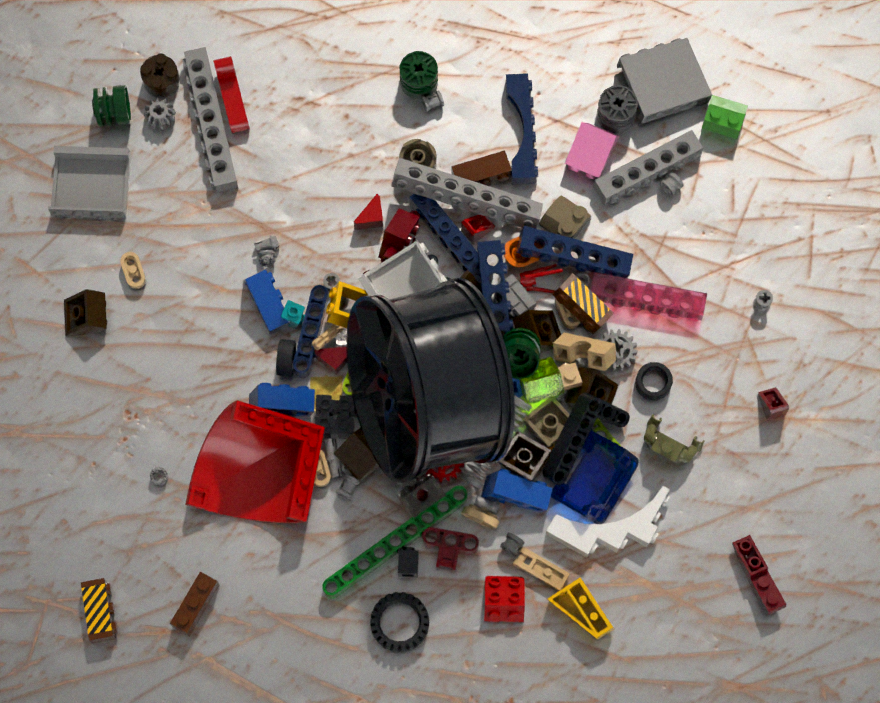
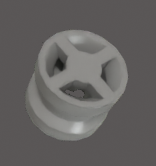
[660,172,684,196]

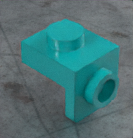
[281,300,305,329]

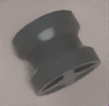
[500,532,525,556]

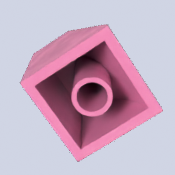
[565,122,620,180]

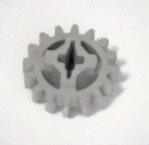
[598,329,638,371]

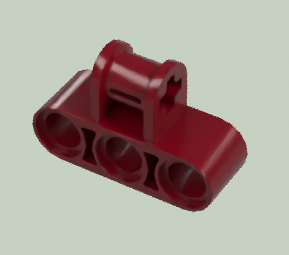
[422,527,479,571]

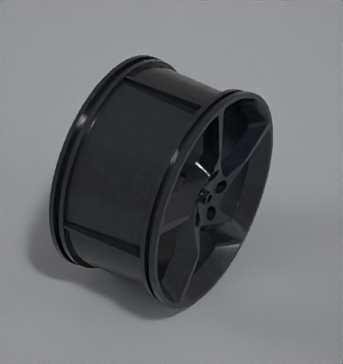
[346,278,515,483]

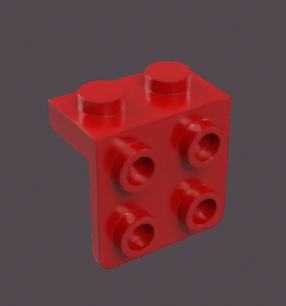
[484,576,525,622]

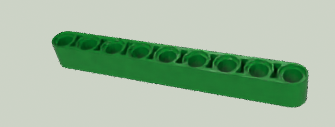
[322,486,468,599]

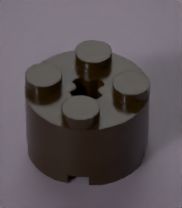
[140,53,180,97]

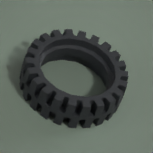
[370,592,429,652]

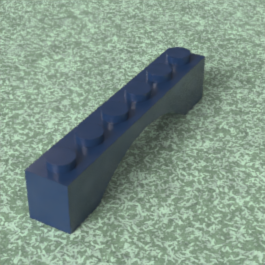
[505,73,538,185]

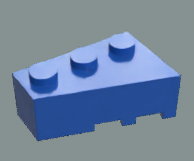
[243,270,290,331]
[249,383,315,417]
[481,469,553,513]

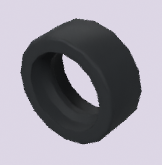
[276,339,296,377]
[635,362,673,400]

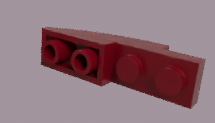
[732,535,787,615]

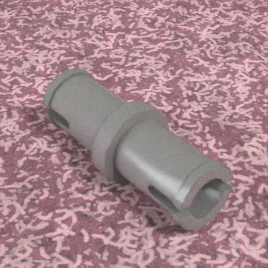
[324,438,343,479]

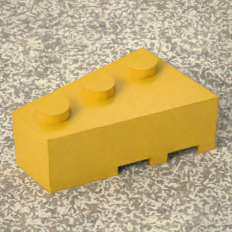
[547,577,614,640]

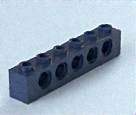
[409,194,493,285]
[516,226,633,281]
[477,240,513,334]

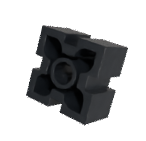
[315,395,356,439]

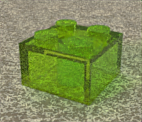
[519,357,565,403]

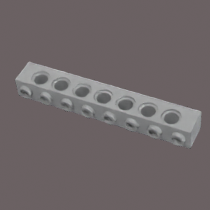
[182,47,238,193]
[391,158,543,229]

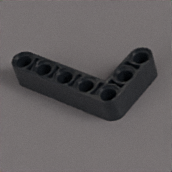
[542,392,630,485]

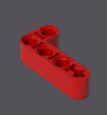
[213,56,250,134]

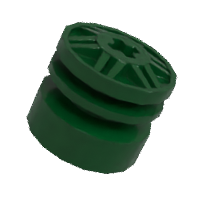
[399,51,438,99]
[92,85,131,127]
[503,328,541,379]

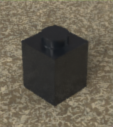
[398,547,419,578]

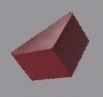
[314,347,347,375]
[758,387,789,421]

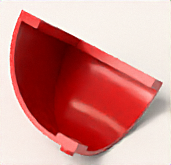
[185,400,325,523]

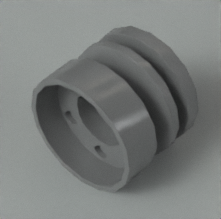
[597,85,638,134]

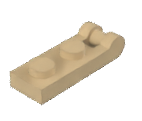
[512,547,570,591]

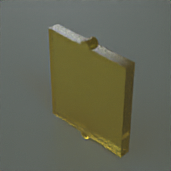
[310,375,342,410]

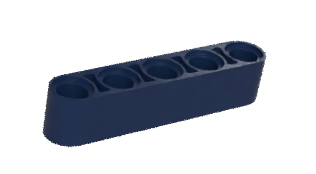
[293,285,329,378]

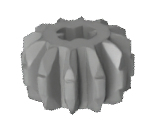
[144,97,176,130]

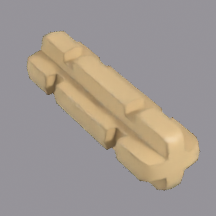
[312,324,344,350]

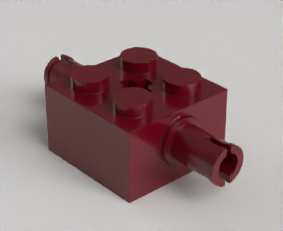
[378,208,420,263]

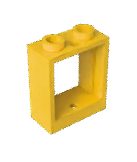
[326,281,368,328]

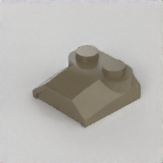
[539,195,591,239]
[523,395,570,448]

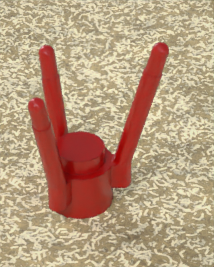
[520,264,563,293]

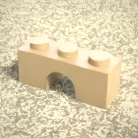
[553,332,616,371]

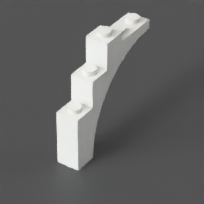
[546,486,670,558]

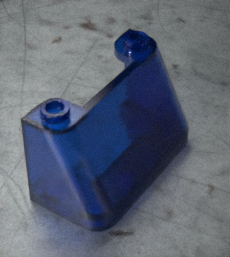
[551,430,639,524]

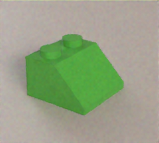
[702,95,748,139]

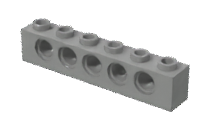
[594,130,703,205]

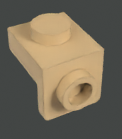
[557,363,582,391]

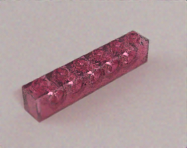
[591,272,707,322]

